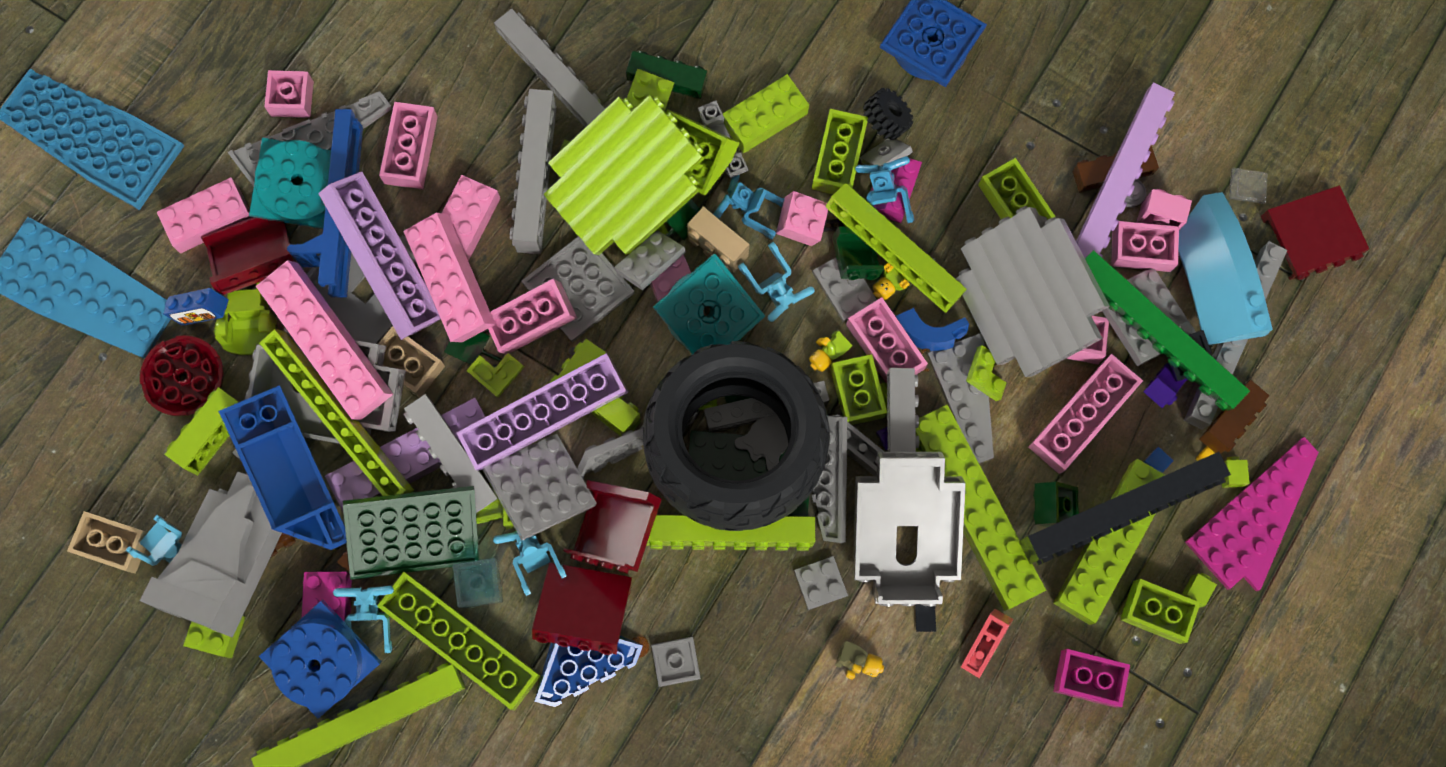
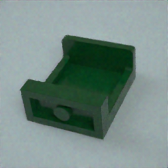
[832,227,885,280]

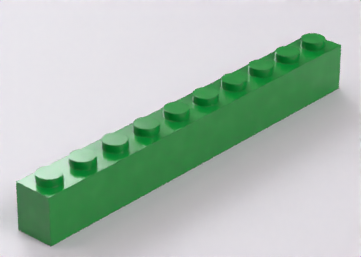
[1085,250,1250,411]

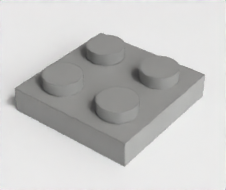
[794,556,848,610]

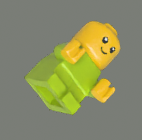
[873,263,910,300]
[809,331,853,372]

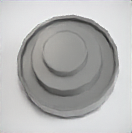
[1124,179,1146,208]

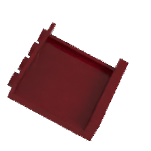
[1261,185,1369,280]
[201,217,296,296]
[564,480,662,574]
[532,562,632,655]

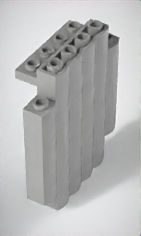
[956,206,1110,377]

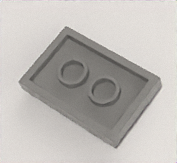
[614,230,686,290]
[812,258,877,322]

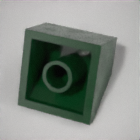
[1033,481,1079,527]

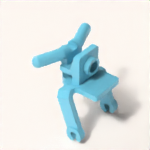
[738,242,815,322]
[126,515,182,566]
[493,531,567,596]
[333,586,394,653]

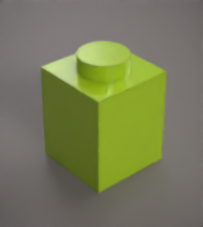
[1222,456,1250,488]
[1181,573,1217,608]

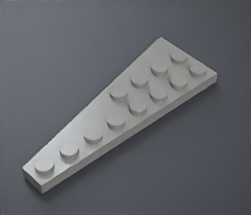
[228,91,393,187]

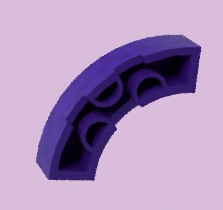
[1143,362,1187,408]

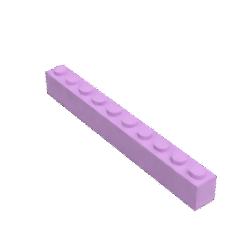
[1076,82,1175,258]

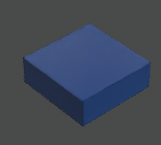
[1143,447,1174,473]

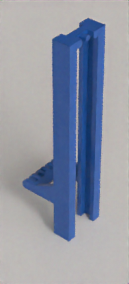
[287,109,363,298]

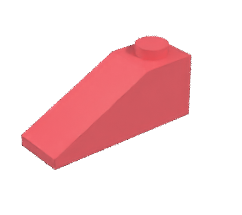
[961,609,1013,678]

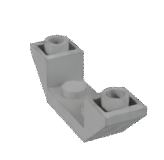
[698,101,748,178]

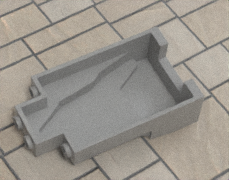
[140,472,282,637]

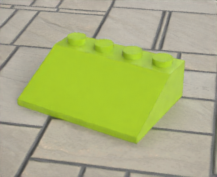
[666,109,739,195]

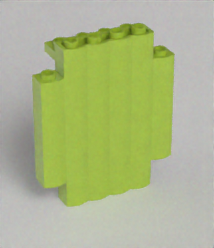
[544,95,705,255]

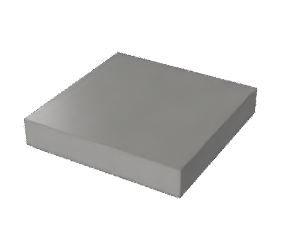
[651,637,701,687]

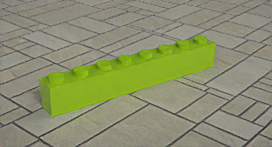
[825,183,967,313]

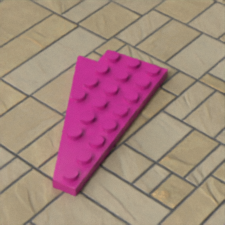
[1185,437,1319,591]

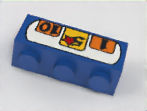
[163,288,229,325]

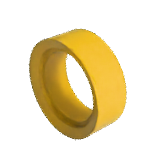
[1195,446,1214,461]

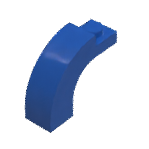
[896,308,969,351]

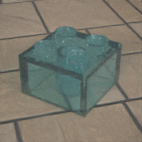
[453,558,503,609]

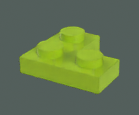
[966,345,1006,401]
[467,353,525,397]

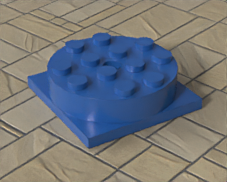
[880,0,987,87]
[259,599,381,719]

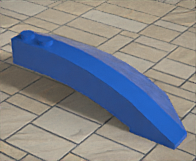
[219,385,347,550]

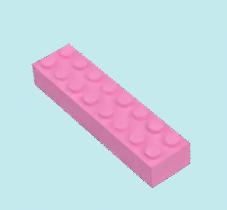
[256,260,393,420]

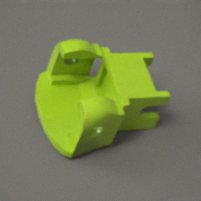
[214,283,278,355]

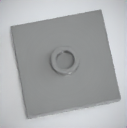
[859,138,913,166]

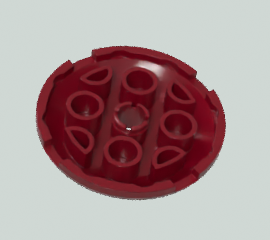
[140,335,224,416]

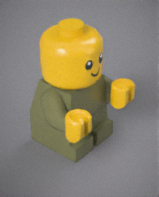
[835,641,884,680]

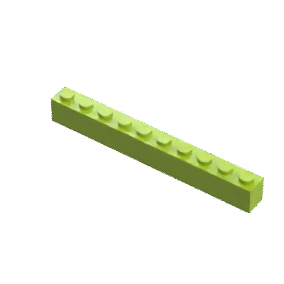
[259,329,414,496]
[251,662,465,767]

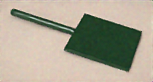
[666,199,701,240]
[444,332,502,365]

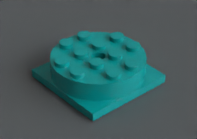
[249,137,331,229]
[653,254,765,355]

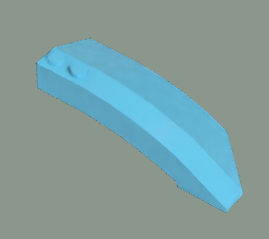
[1178,192,1273,345]

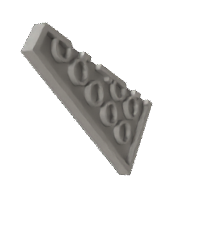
[927,333,994,464]
[577,412,698,479]
[812,415,847,543]

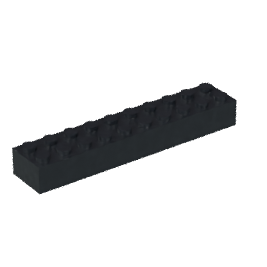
[1019,452,1231,565]

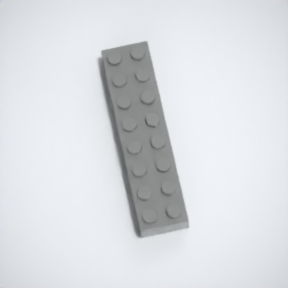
[510,89,557,254]

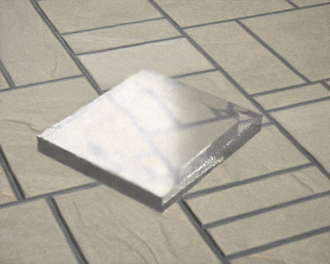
[1229,168,1268,204]

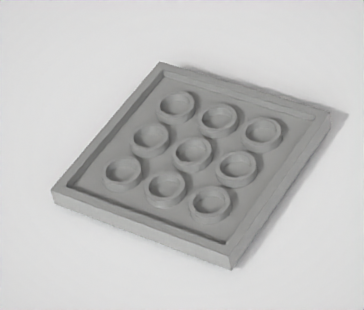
[521,236,635,343]
[1102,268,1196,366]
[483,434,597,540]

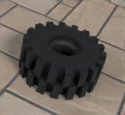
[863,88,913,140]

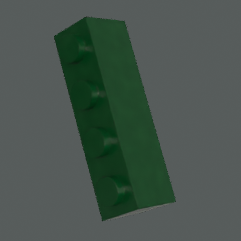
[626,51,707,99]

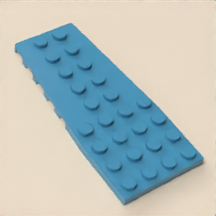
[0,69,184,210]
[0,217,171,359]

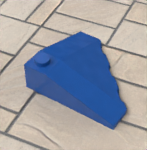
[534,636,643,707]

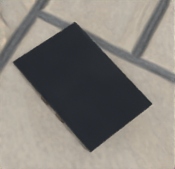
[915,604,936,632]

